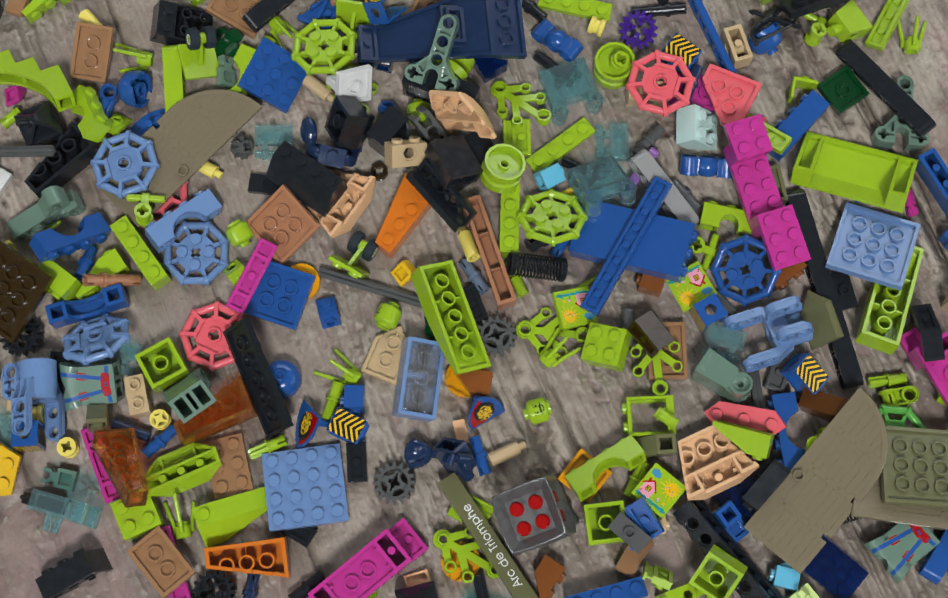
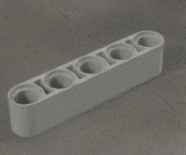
[628,149,700,225]

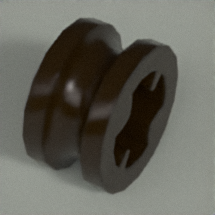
[371,163,388,181]

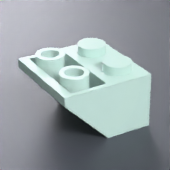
[676,104,718,150]

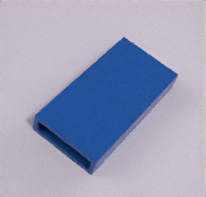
[568,198,699,283]

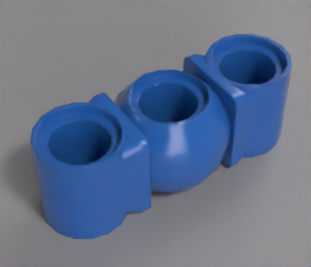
[531,19,583,63]
[679,154,732,178]

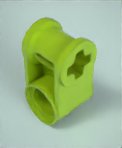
[878,386,919,407]

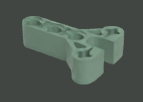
[404,14,460,91]
[871,75,930,152]
[7,186,85,242]

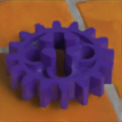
[618,9,658,51]

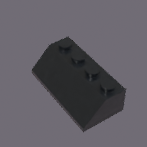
[265,140,348,217]

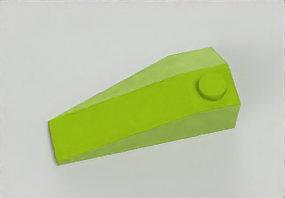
[192,487,267,547]

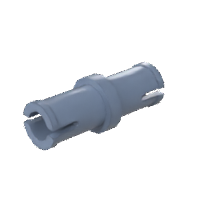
[459,259,490,295]

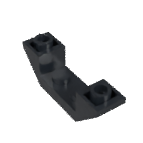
[907,304,945,362]

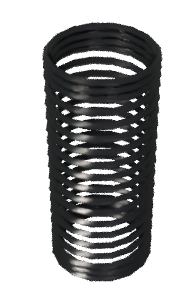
[506,251,568,282]

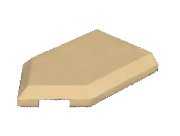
[361,326,406,386]

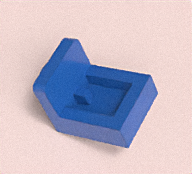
[316,296,341,329]

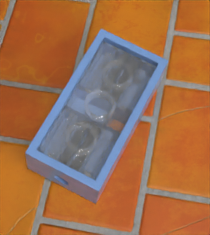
[392,336,444,422]

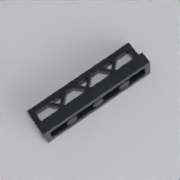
[406,158,477,232]

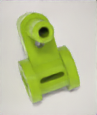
[803,13,829,47]
[126,193,166,227]
[691,233,720,271]

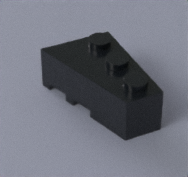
[35,548,113,598]

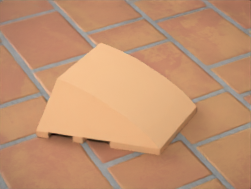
[428,90,497,139]
[306,169,376,238]
[677,425,759,501]

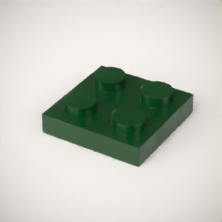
[816,65,870,116]

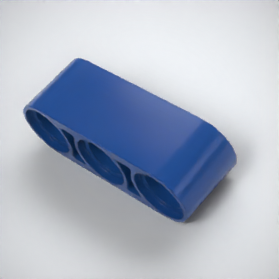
[918,529,948,585]

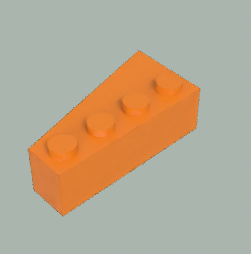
[375,173,432,259]
[204,536,291,578]

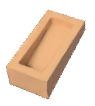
[452,419,470,444]
[403,569,431,588]

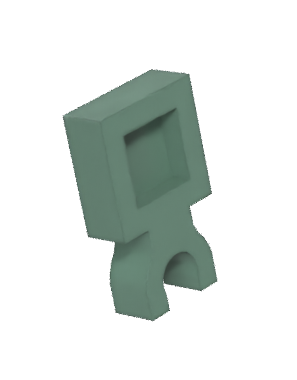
[216,54,236,89]
[40,467,79,492]

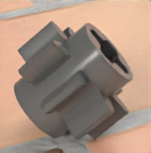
[230,136,254,160]

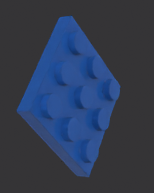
[237,37,309,114]
[244,261,316,331]

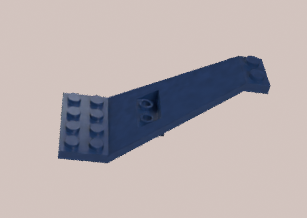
[356,0,527,63]

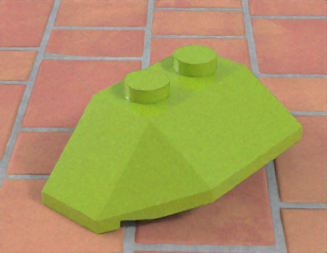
[141,442,222,497]

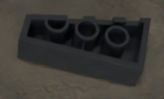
[24,121,98,199]

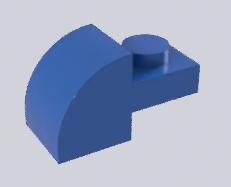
[712,500,749,543]

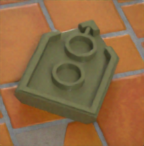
[800,290,844,350]

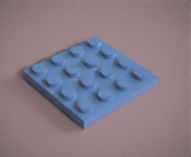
[825,202,921,291]
[261,443,349,533]

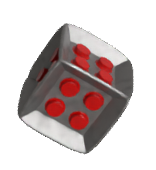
[491,475,576,555]

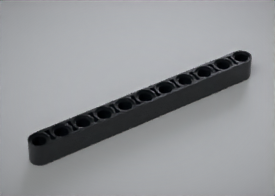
[785,189,864,390]

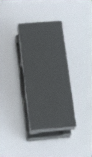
[407,105,449,145]

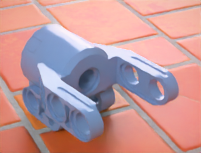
[723,296,814,373]
[2,358,65,442]

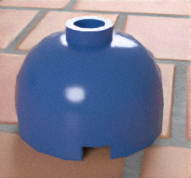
[747,21,783,56]
[117,70,152,108]
[269,360,302,399]

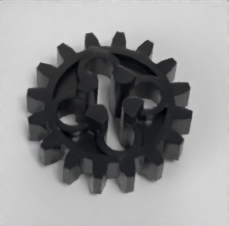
[0,317,43,357]
[192,570,237,598]

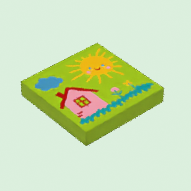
[665,261,718,313]
[551,286,598,331]
[631,463,686,519]

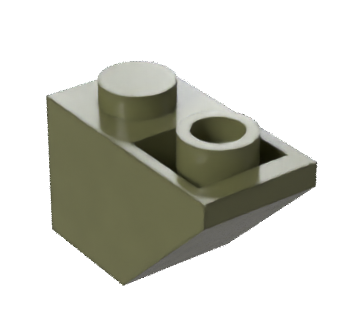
[86,404,109,435]
[635,433,677,458]

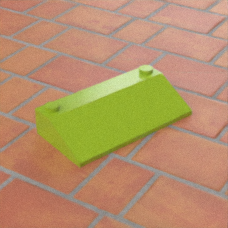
[790,131,918,213]

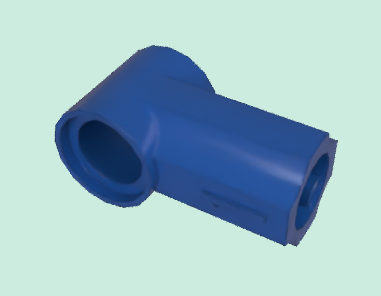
[99,83,120,118]

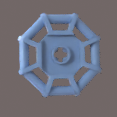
[90,130,160,199]
[162,220,230,286]
[62,313,131,365]

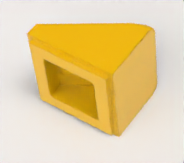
[390,260,416,287]

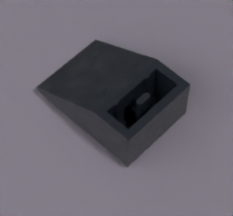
[150,0,213,45]

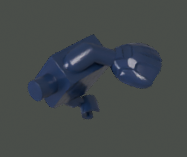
[300,117,363,169]
[404,437,477,482]

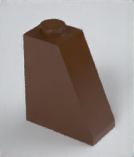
[797,387,848,422]

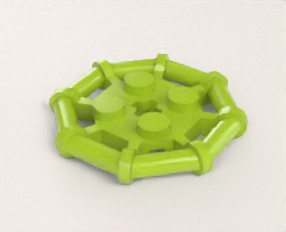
[291,17,357,76]
[516,188,588,247]

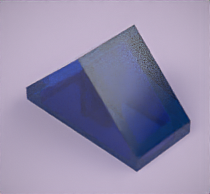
[473,58,508,84]

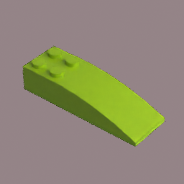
[855,246,924,355]
[410,260,491,375]

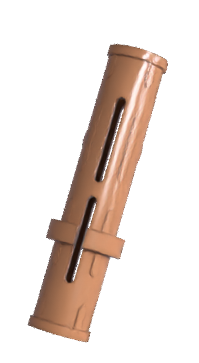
[82,272,141,288]

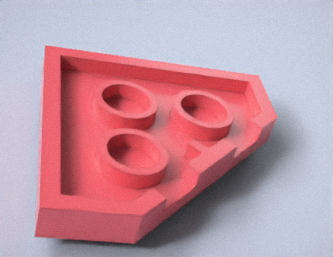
[702,64,762,126]
[704,401,787,454]

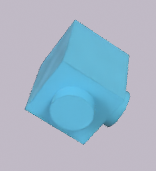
[533,163,566,191]
[768,563,801,592]

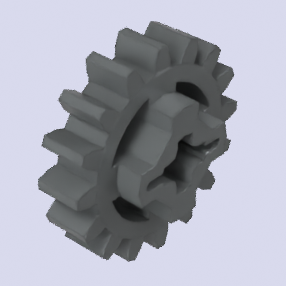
[477,315,517,358]
[373,462,416,505]

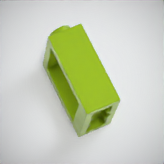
[621,395,676,439]

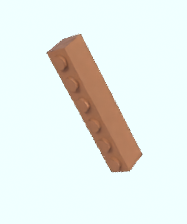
[463,194,517,311]

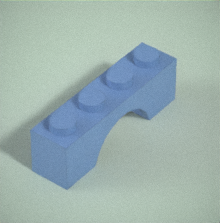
[145,189,222,253]

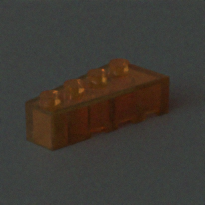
[173,376,258,446]
[92,428,148,508]

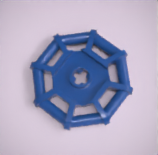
[709,234,782,306]

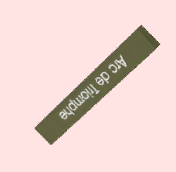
[438,472,538,598]

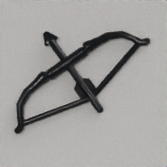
[749,6,802,47]

